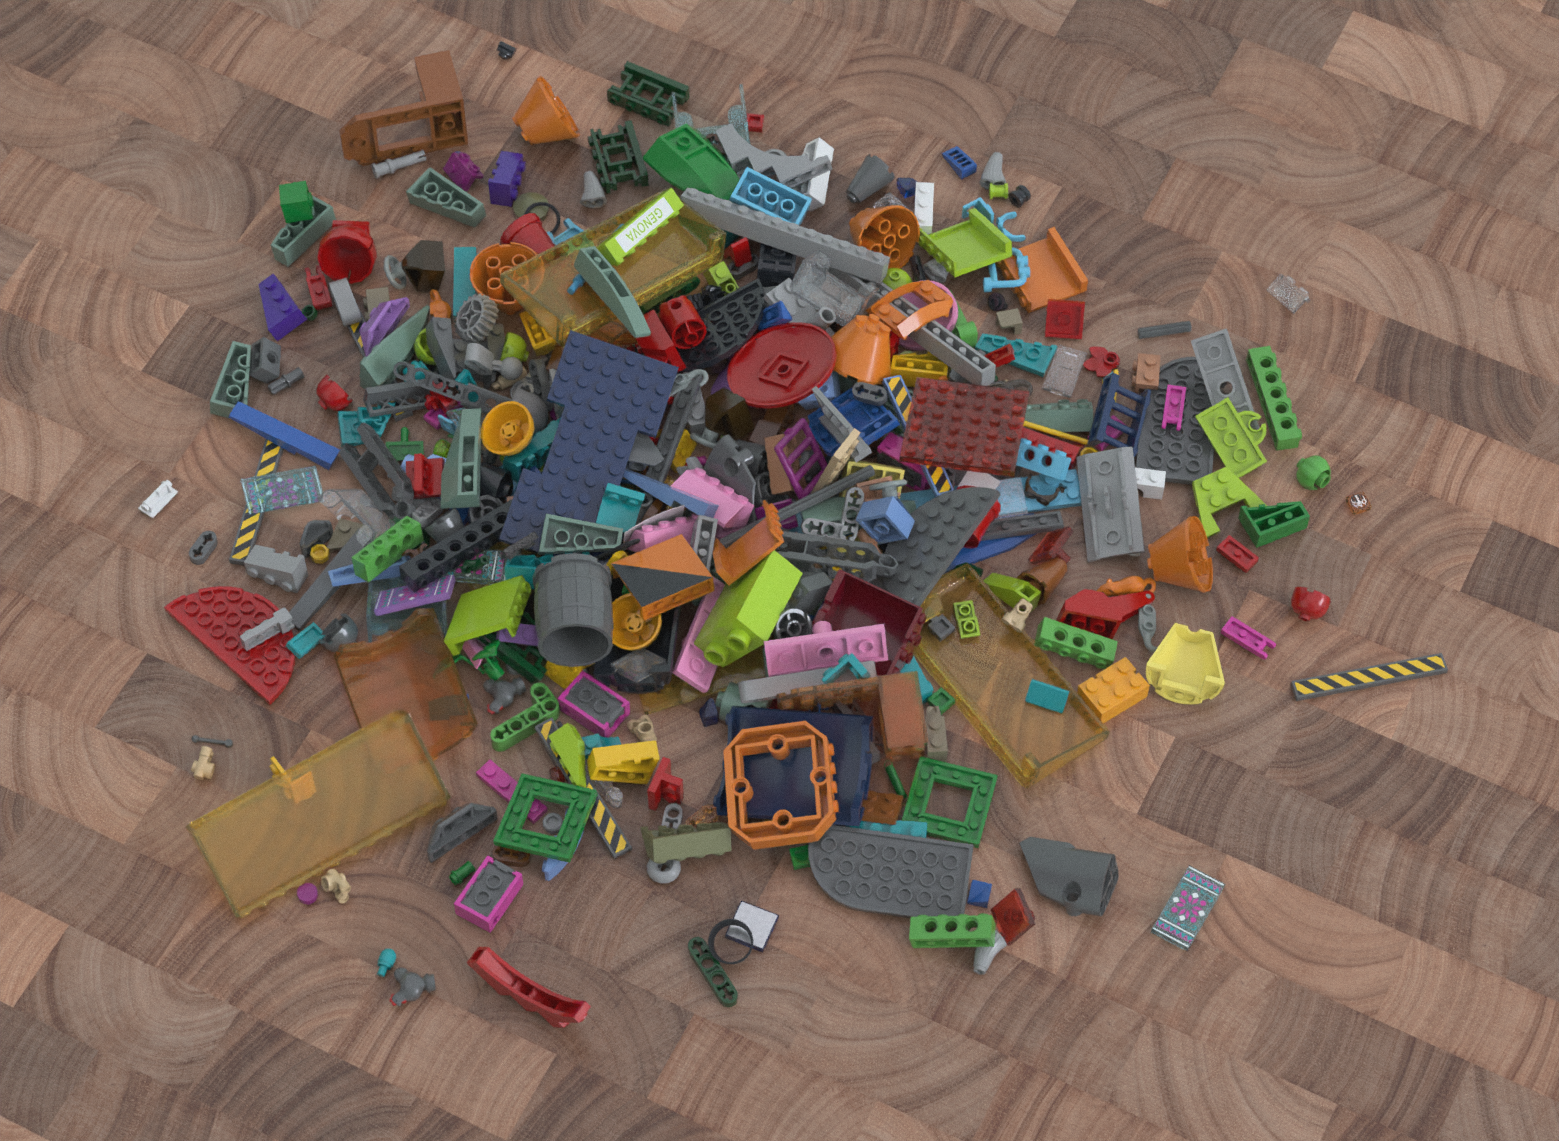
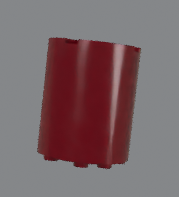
[811,569,927,681]

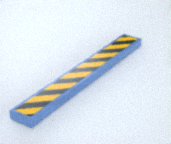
[882,375,954,497]

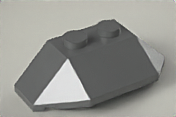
[784,572,833,615]
[427,803,498,863]

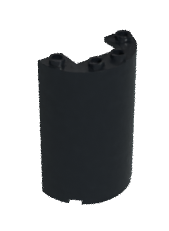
[593,574,681,694]

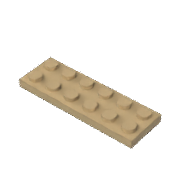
[811,428,861,494]

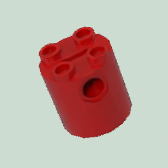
[659,295,706,349]

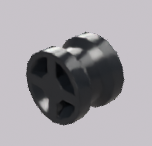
[1008,185,1031,208]

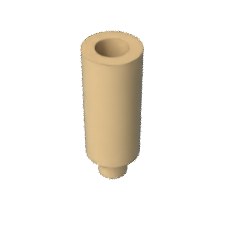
[491,366,528,391]

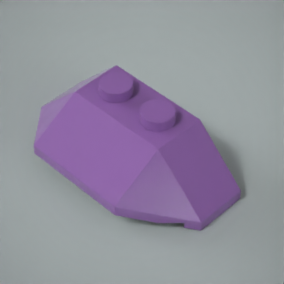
[360,297,410,357]

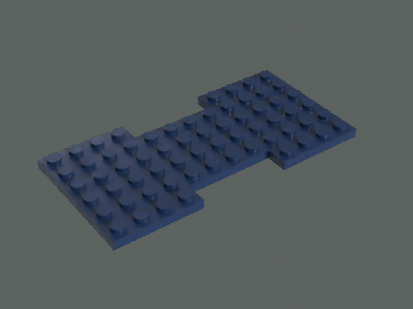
[499,330,679,566]

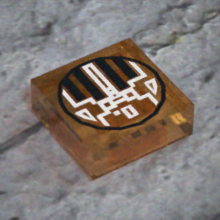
[1345,491,1372,515]

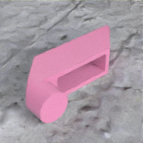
[462,638,484,669]

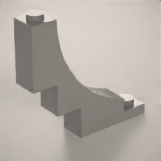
[716,123,833,188]

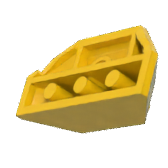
[519,307,567,356]

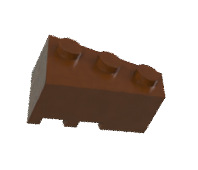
[749,404,796,445]

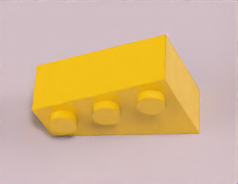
[890,351,949,388]
[587,740,660,784]

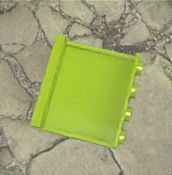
[918,208,1012,277]
[444,575,531,656]

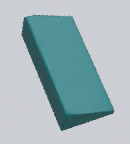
[1025,679,1069,713]

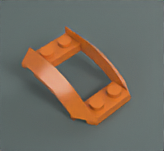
[866,280,953,341]

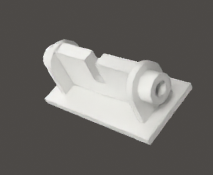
[138,480,178,518]

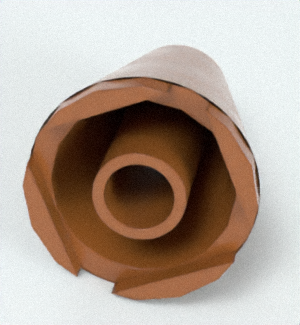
[1017,558,1067,606]

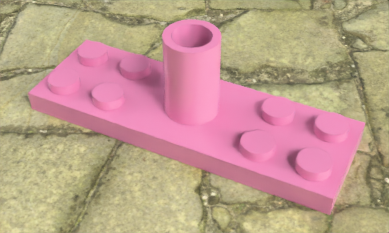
[672,577,725,693]
[764,621,888,677]

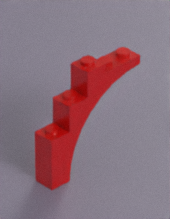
[467,947,591,1028]

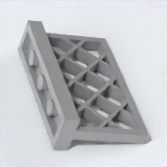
[812,386,872,463]

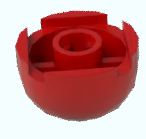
[316,374,353,411]
[1291,587,1331,622]

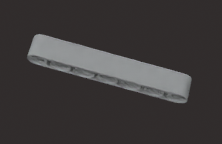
[738,661,878,703]

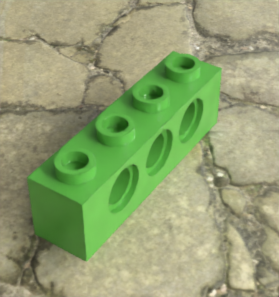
[351,516,424,582]
[1034,617,1118,669]
[909,913,996,948]

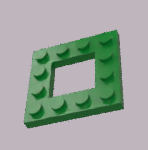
[902,756,998,848]
[493,773,598,863]

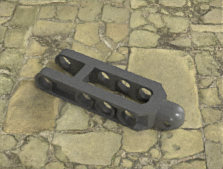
[339,423,416,519]
[776,531,898,582]

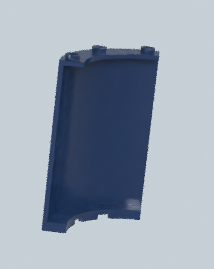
[713,706,874,826]

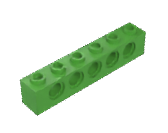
[1246,346,1302,451]

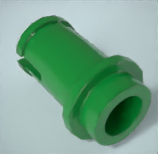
[449,861,476,885]

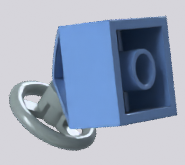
[856,479,915,544]

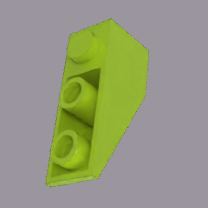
[703,261,739,296]
[981,573,1041,613]
[548,723,586,788]

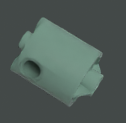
[715,682,773,721]

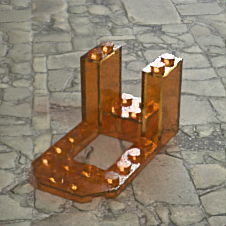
[776,671,929,762]

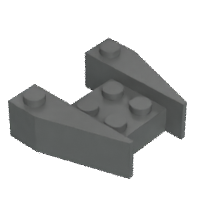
[426,317,505,390]

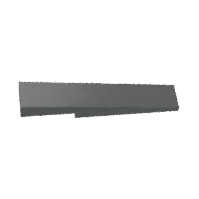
[289,528,374,631]

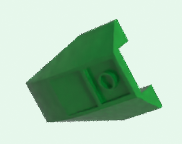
[643,123,740,201]

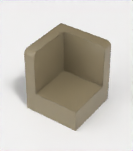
[995,308,1023,335]

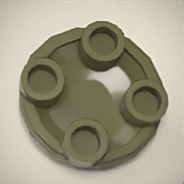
[513,192,549,220]

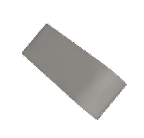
[328,278,362,327]

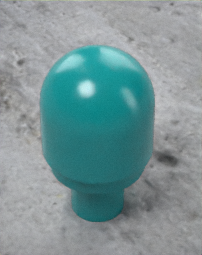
[377,948,396,977]

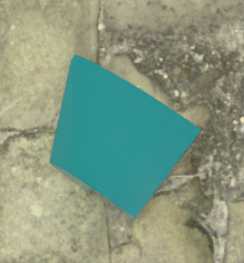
[337,403,395,447]

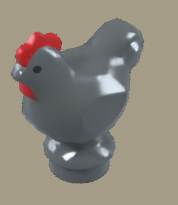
[483,677,526,715]
[389,967,436,1006]

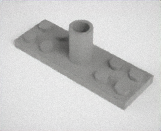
[763,278,839,376]
[1191,328,1260,430]

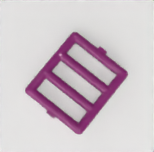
[774,418,828,500]

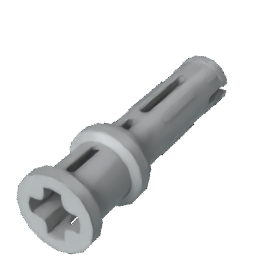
[371,150,427,179]

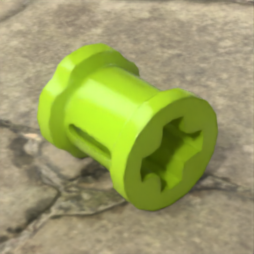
[989,183,1008,199]

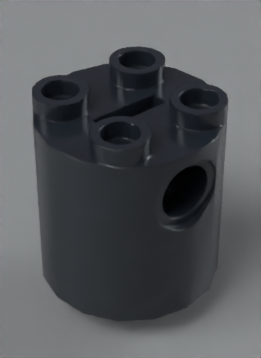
[480,461,514,503]

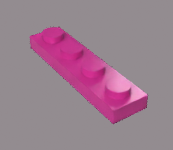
[476,760,548,824]

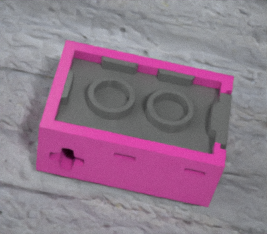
[877,432,930,491]
[558,670,630,738]
[454,855,524,933]

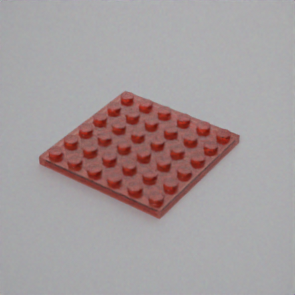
[899,377,1029,477]

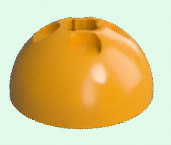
[481,401,534,456]
[612,593,662,651]

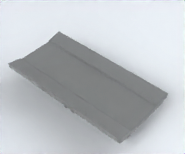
[1076,447,1145,563]

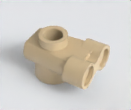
[1001,598,1033,633]
[627,715,657,742]
[191,746,215,780]
[321,869,351,904]

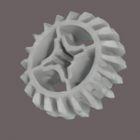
[454,293,499,343]

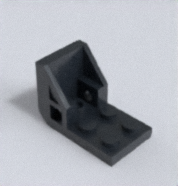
[757,243,797,287]

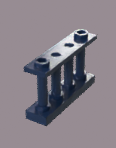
[1087,373,1151,457]

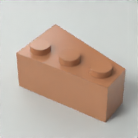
[765,434,807,496]

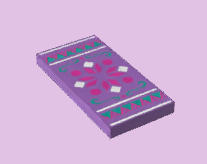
[374,574,456,616]

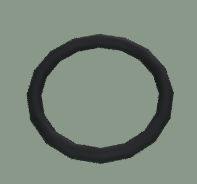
[524,202,561,234]

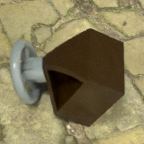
[383,240,445,292]
[690,387,754,449]

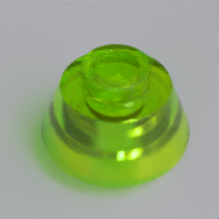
[433,438,451,458]

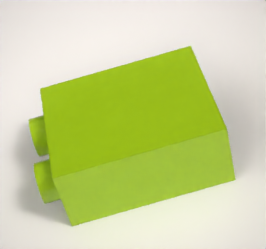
[693,550,803,667]

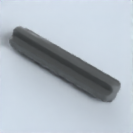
[1137,321,1192,339]

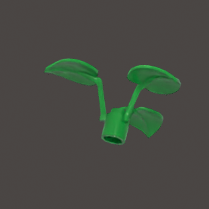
[434,632,505,681]

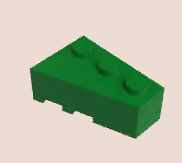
[1238,501,1310,548]

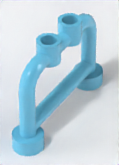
[983,247,1030,292]

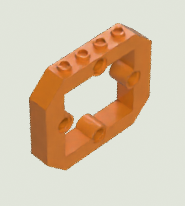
[723,721,839,850]

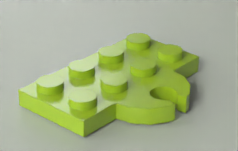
[1195,397,1267,478]

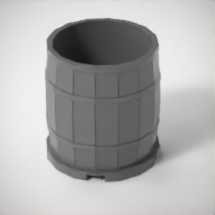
[533,553,614,667]

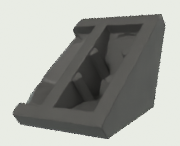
[299,520,333,559]

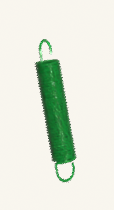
[884,760,908,804]

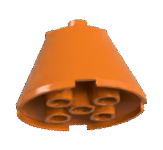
[512,76,580,145]
[849,205,920,269]
[470,242,544,315]
[831,314,891,385]
[1147,516,1213,593]

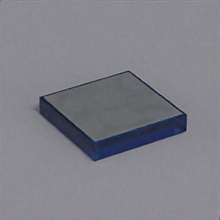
[725,900,779,952]

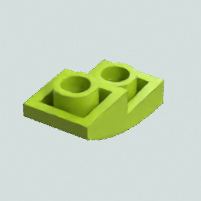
[953,600,980,639]

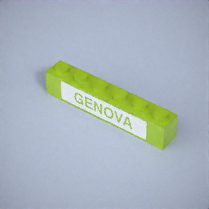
[596,187,684,267]

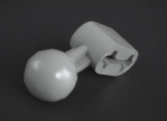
[464,343,523,380]

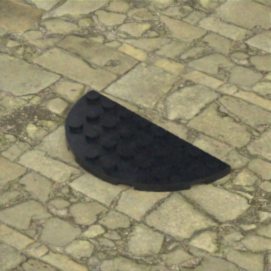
[630,278,766,374]

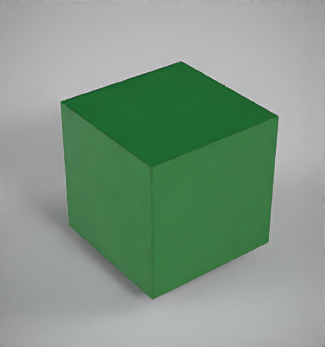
[279,181,314,223]

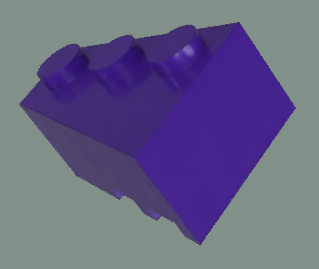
[488,151,526,207]
[259,273,307,341]

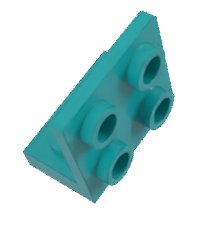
[596,483,645,533]
[821,653,871,687]

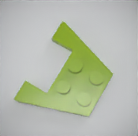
[1192,467,1267,538]

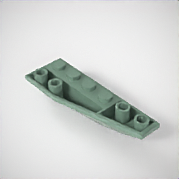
[573,246,651,338]
[359,305,430,389]
[979,399,1093,432]
[441,408,482,509]
[800,497,916,536]

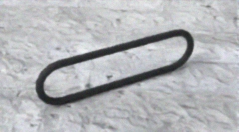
[595,539,640,561]

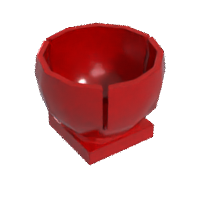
[317,220,377,284]

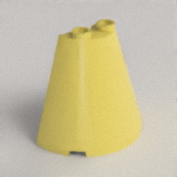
[1146,623,1225,704]

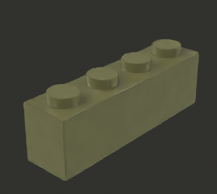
[641,822,731,864]

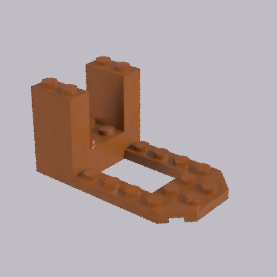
[339,50,468,166]

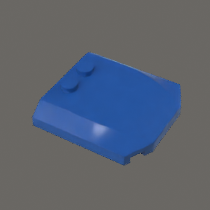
[808,388,900,457]

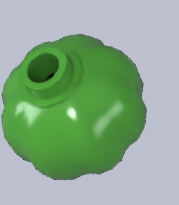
[1296,455,1331,490]

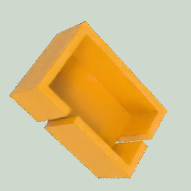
[1076,657,1150,725]

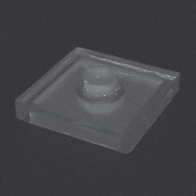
[995,477,1028,520]
[611,648,667,683]

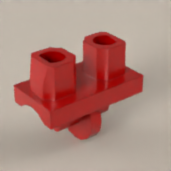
[424,382,458,417]

